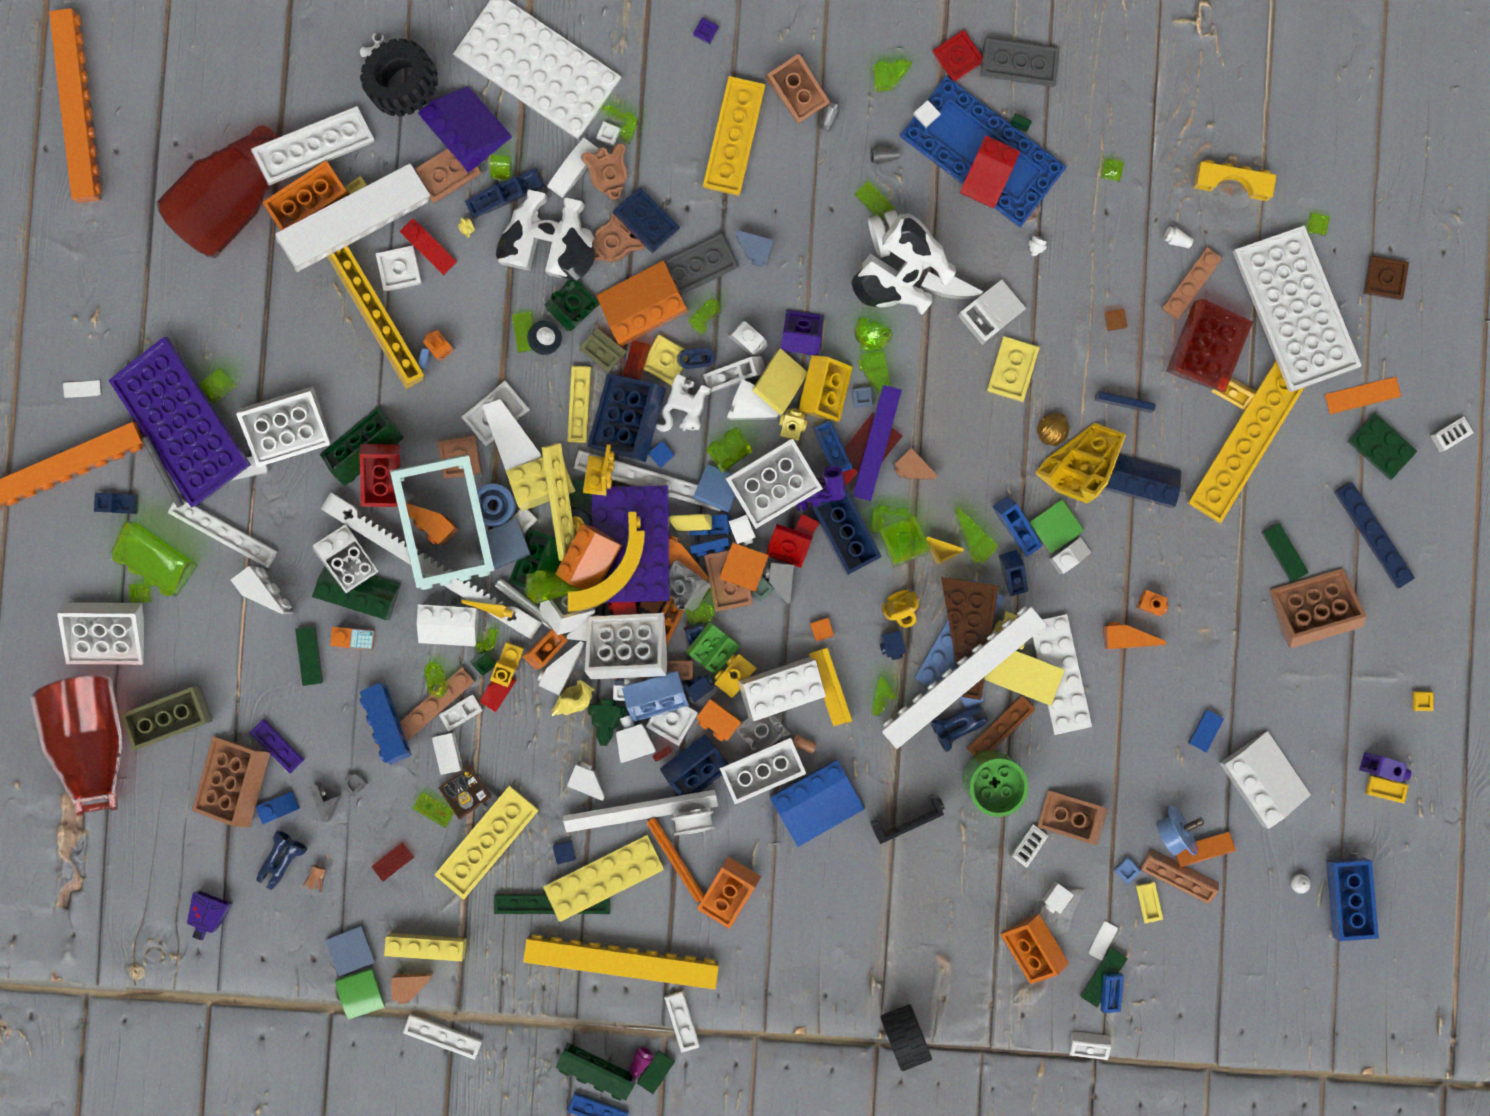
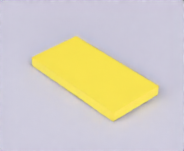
[984,651,1065,706]

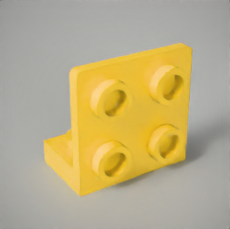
[583,444,615,496]

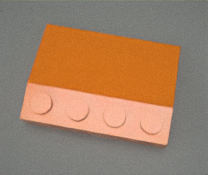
[596,260,689,346]

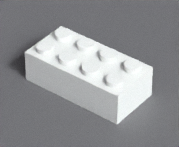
[738,657,826,721]

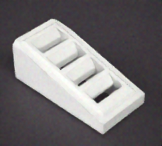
[1430,417,1474,452]
[1010,824,1048,868]

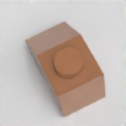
[893,448,937,480]
[391,973,433,1004]

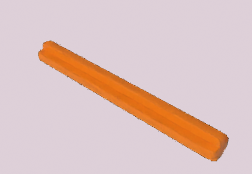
[647,818,704,902]

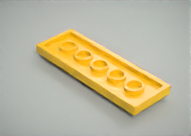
[703,76,766,196]

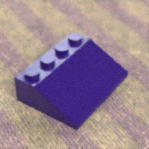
[418,86,512,173]

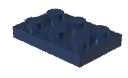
[613,187,680,254]

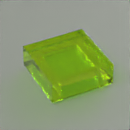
[1306,212,1330,236]

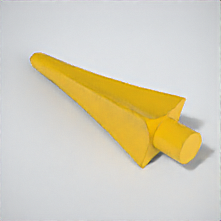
[462,599,514,619]

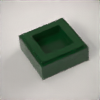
[1010,114,1032,132]
[470,650,496,676]

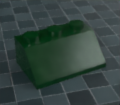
[509,528,561,595]

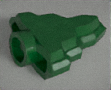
[588,699,626,746]

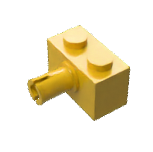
[714,654,757,698]

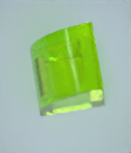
[490,155,513,180]

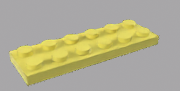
[435,786,539,900]
[543,835,664,922]

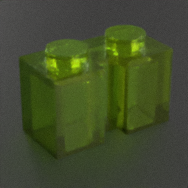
[705,427,753,473]

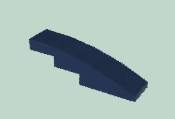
[465,168,545,219]

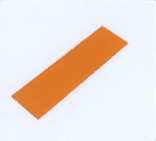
[1325,377,1402,414]

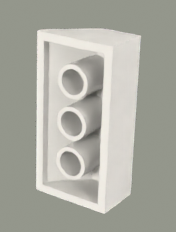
[720,738,806,804]

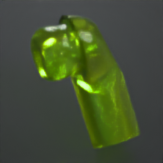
[475,629,498,653]

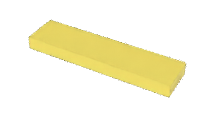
[567,366,591,443]

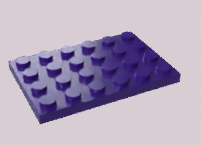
[592,485,670,603]

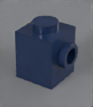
[880,630,907,660]

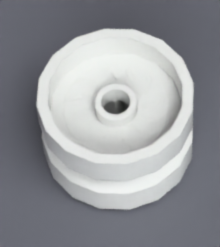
[868,210,898,259]

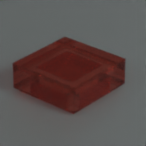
[652,745,673,762]

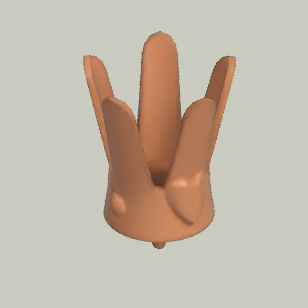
[302,862,326,892]

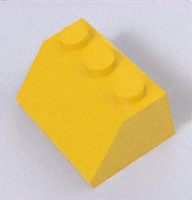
[799,355,853,422]

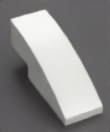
[547,138,599,198]
[920,272,983,299]

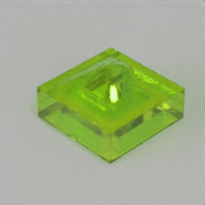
[1101,158,1125,182]

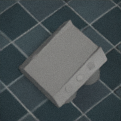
[670,560,711,612]
[736,715,791,753]

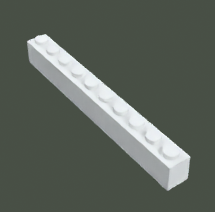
[882,605,1046,749]

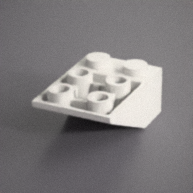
[958,280,1026,345]
[313,524,379,593]
[231,566,293,614]

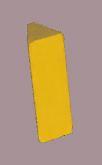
[1211,372,1255,410]

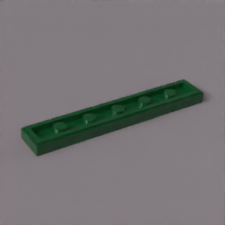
[494,894,610,914]

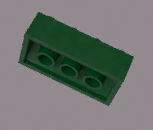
[320,406,404,487]
[312,567,401,620]
[556,1042,636,1101]

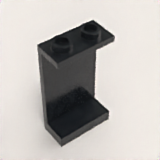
[870,794,945,844]

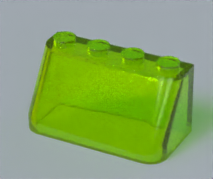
[110,520,198,597]

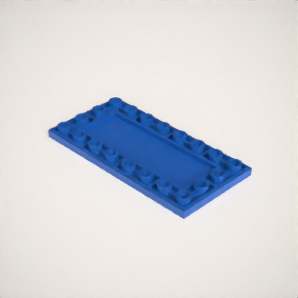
[900,76,1067,228]

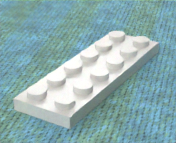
[251,106,374,185]
[1032,614,1092,735]

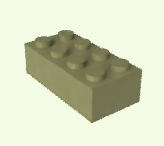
[120,686,212,751]

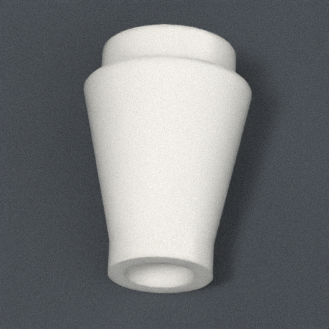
[1163,226,1194,249]

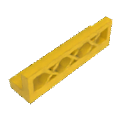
[809,648,852,727]

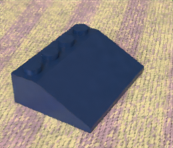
[587,373,666,462]

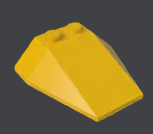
[1035,423,1126,504]

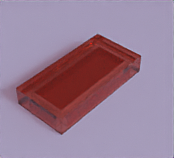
[622,340,651,380]
[371,842,414,882]

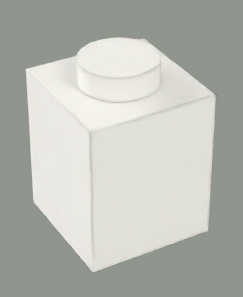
[1042,881,1074,914]

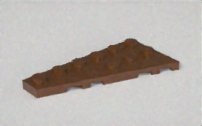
[941,577,999,700]

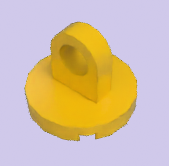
[881,590,920,628]

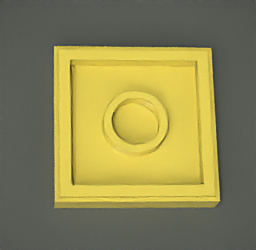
[640,334,688,386]

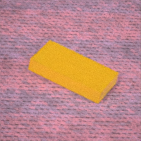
[1365,775,1409,804]

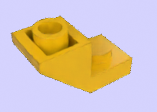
[490,641,525,687]

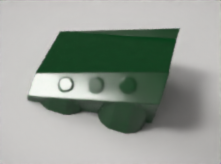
[544,280,600,331]

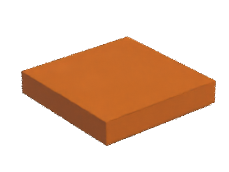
[719,542,769,592]

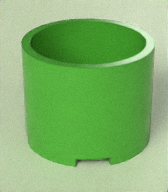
[962,750,1028,817]

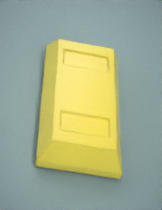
[1136,881,1163,923]

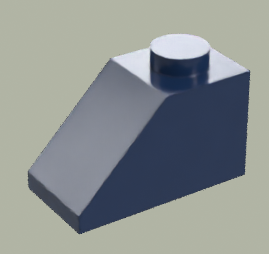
[999,550,1028,597]

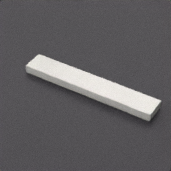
[167,498,278,568]

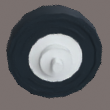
[527,321,562,355]

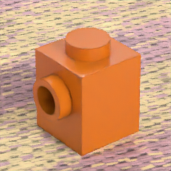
[1136,590,1169,617]

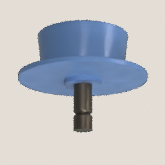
[1157,805,1205,856]

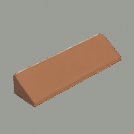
[1140,849,1219,904]

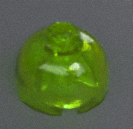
[854,317,894,352]

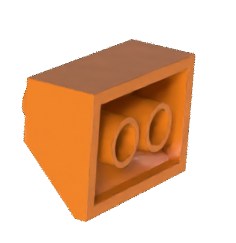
[555,524,622,590]
[1000,914,1069,984]

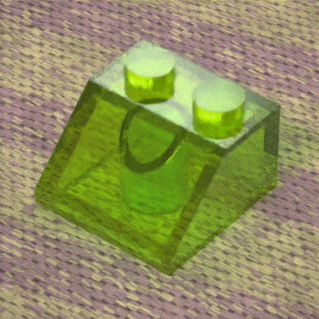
[879,515,930,568]

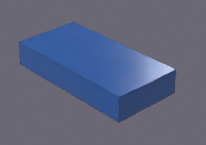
[1188,710,1224,753]

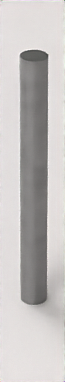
[142,437,184,508]

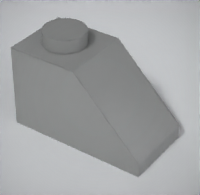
[766,563,794,604]

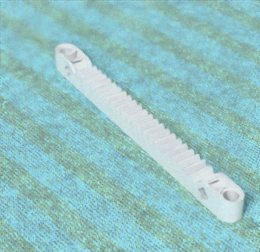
[321,492,542,639]

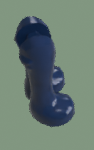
[930,704,988,752]
[256,830,307,890]

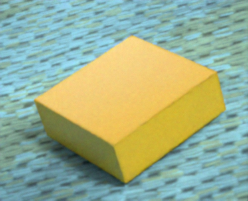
[1412,691,1434,711]

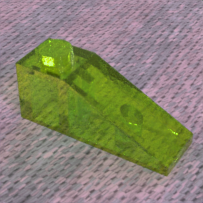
[858,350,891,397]
[199,368,237,405]
[953,507,999,564]
[525,570,581,604]

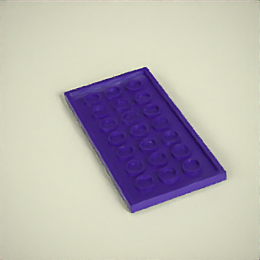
[108,337,251,508]

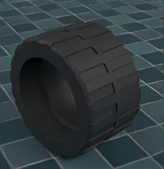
[880,1004,932,1071]

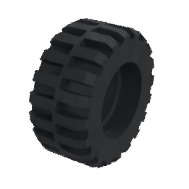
[360,38,438,117]

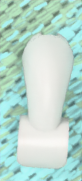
[360,33,386,57]

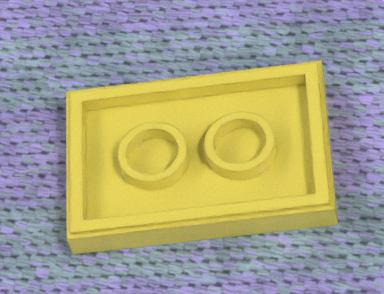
[986,336,1040,402]
[752,348,807,415]

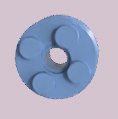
[472,484,516,527]

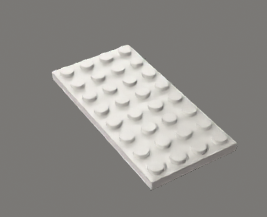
[453,0,622,140]
[1233,226,1362,393]

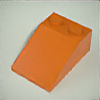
[697,856,761,929]

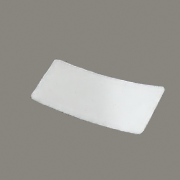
[63,380,101,398]
[1089,921,1118,960]

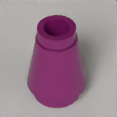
[629,1046,653,1077]

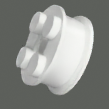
[671,808,716,836]

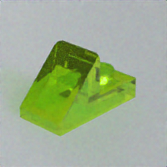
[871,676,898,716]

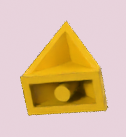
[924,536,964,565]

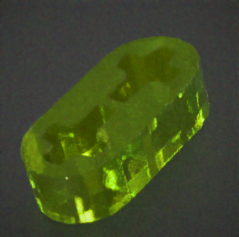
[424,661,447,698]

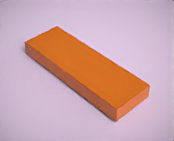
[1176,832,1236,867]

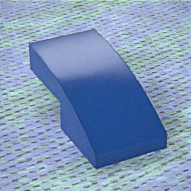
[689,515,731,536]

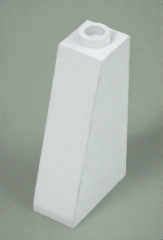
[482,397,542,470]

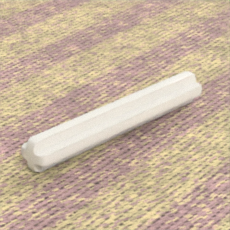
[495,579,552,630]

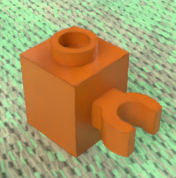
[422,330,454,362]

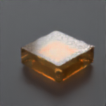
[1104,309,1127,332]

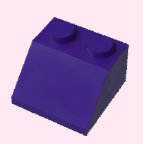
[781,309,824,356]

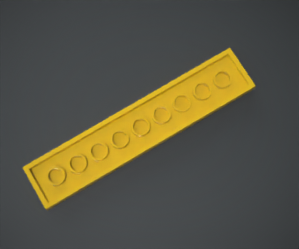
[1187,359,1305,524]

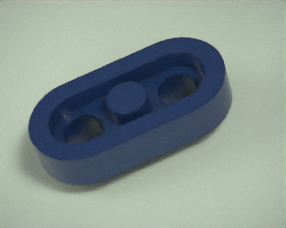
[677,347,715,369]

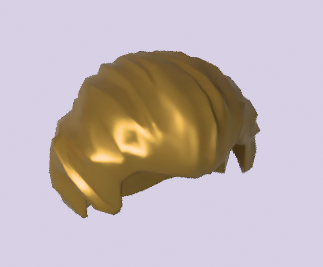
[1037,413,1070,446]

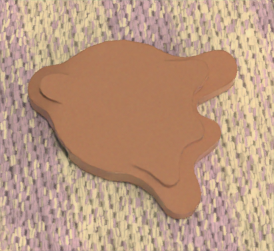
[581,143,627,200]
[593,213,645,262]

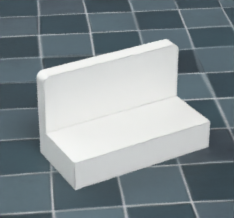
[432,732,463,775]

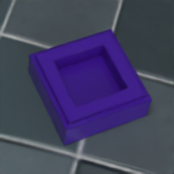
[693,17,719,44]

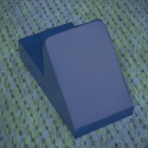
[255,791,300,824]

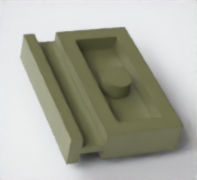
[579,327,626,373]

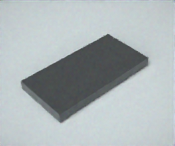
[980,37,1060,87]
[664,233,739,295]

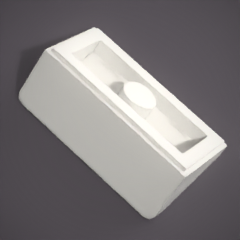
[1069,1031,1112,1060]

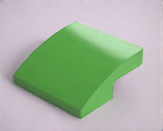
[1029,499,1084,553]
[686,622,740,675]
[335,968,385,1019]

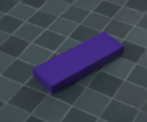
[250,719,305,774]

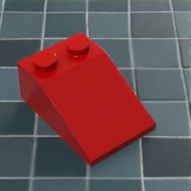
[959,136,1021,209]

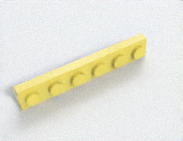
[541,443,575,561]

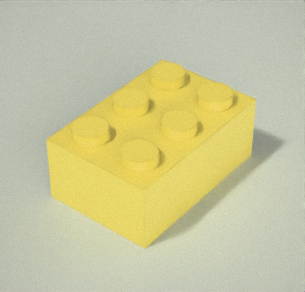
[506,457,576,511]

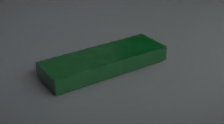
[1262,523,1309,582]
[295,626,323,686]
[1080,947,1128,1008]

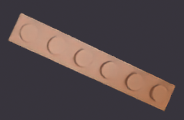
[375,667,476,749]

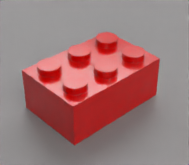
[360,444,401,507]

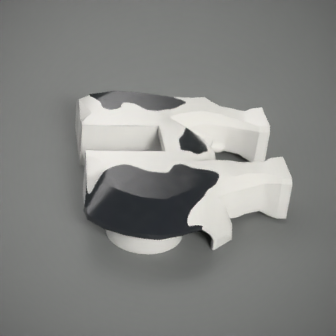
[496,190,595,281]
[851,213,956,315]

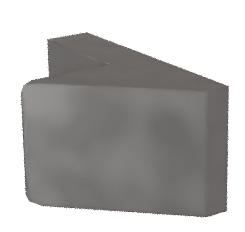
[309,782,341,823]

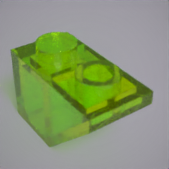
[872,59,912,92]

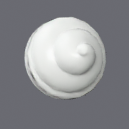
[1028,235,1047,256]
[1291,874,1311,894]

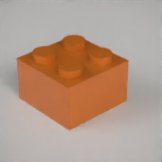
[696,698,741,741]

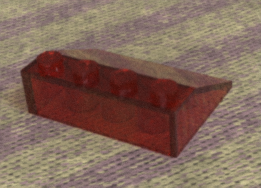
[1166,299,1253,393]

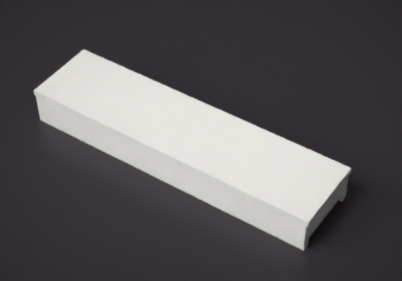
[275,164,430,272]

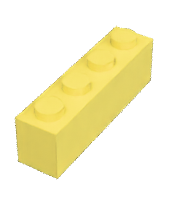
[384,933,467,961]

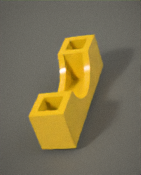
[1193,160,1277,201]

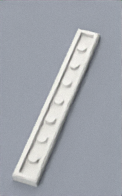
[573,450,721,511]
[563,790,718,833]

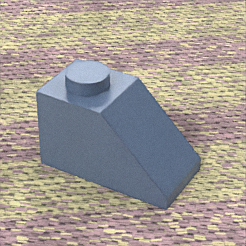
[736,230,773,267]

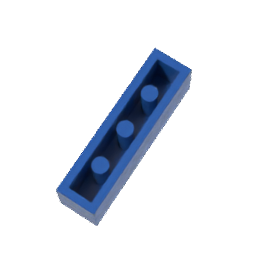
[360,683,412,765]

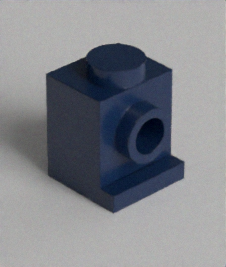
[684,674,714,703]

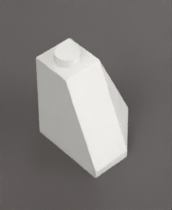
[727,379,782,420]

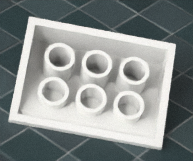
[236,386,331,467]
[725,439,822,529]
[57,603,144,665]
[585,613,667,679]
[1219,731,1311,829]

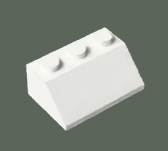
[417,605,479,646]

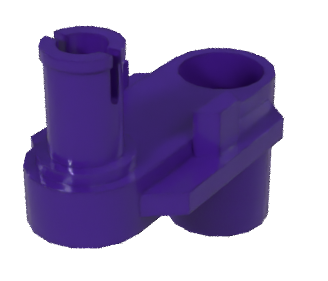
[796,466,846,511]

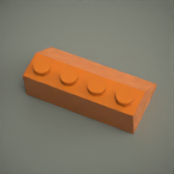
[262,160,350,231]

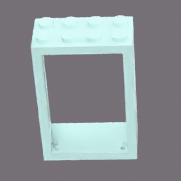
[390,454,494,590]

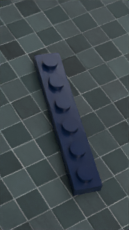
[1334,482,1415,589]

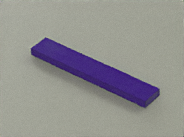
[852,385,902,501]

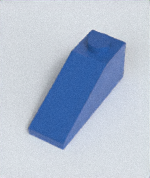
[992,496,1042,557]

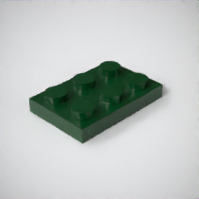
[1347,413,1418,480]

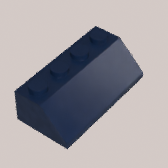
[1103,454,1181,508]
[811,489,882,576]

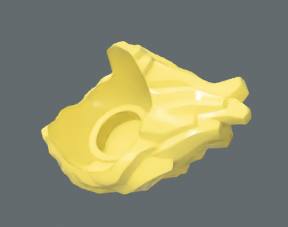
[551,680,594,716]

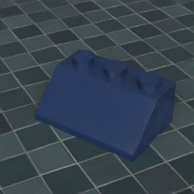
[660,734,729,796]

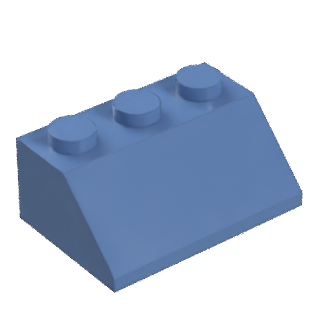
[622,671,689,722]

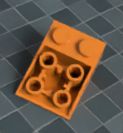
[406,503,460,546]

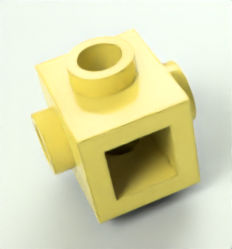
[779,408,808,441]

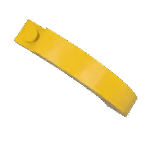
[568,512,645,612]

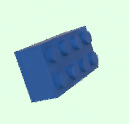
[1326,858,1379,941]

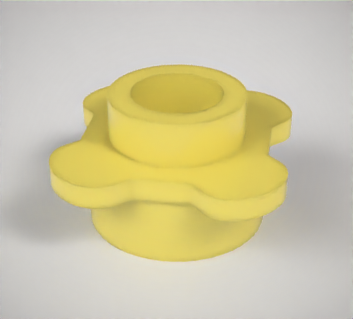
[458,217,475,238]

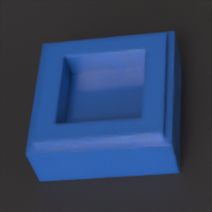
[648,441,675,468]

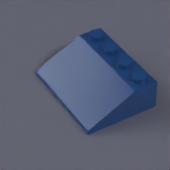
[770,759,864,847]

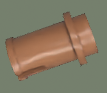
[792,734,817,754]

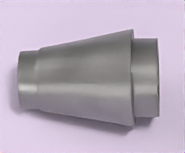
[819,102,840,132]
[870,146,899,165]

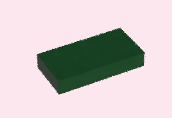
[637,1050,675,1094]

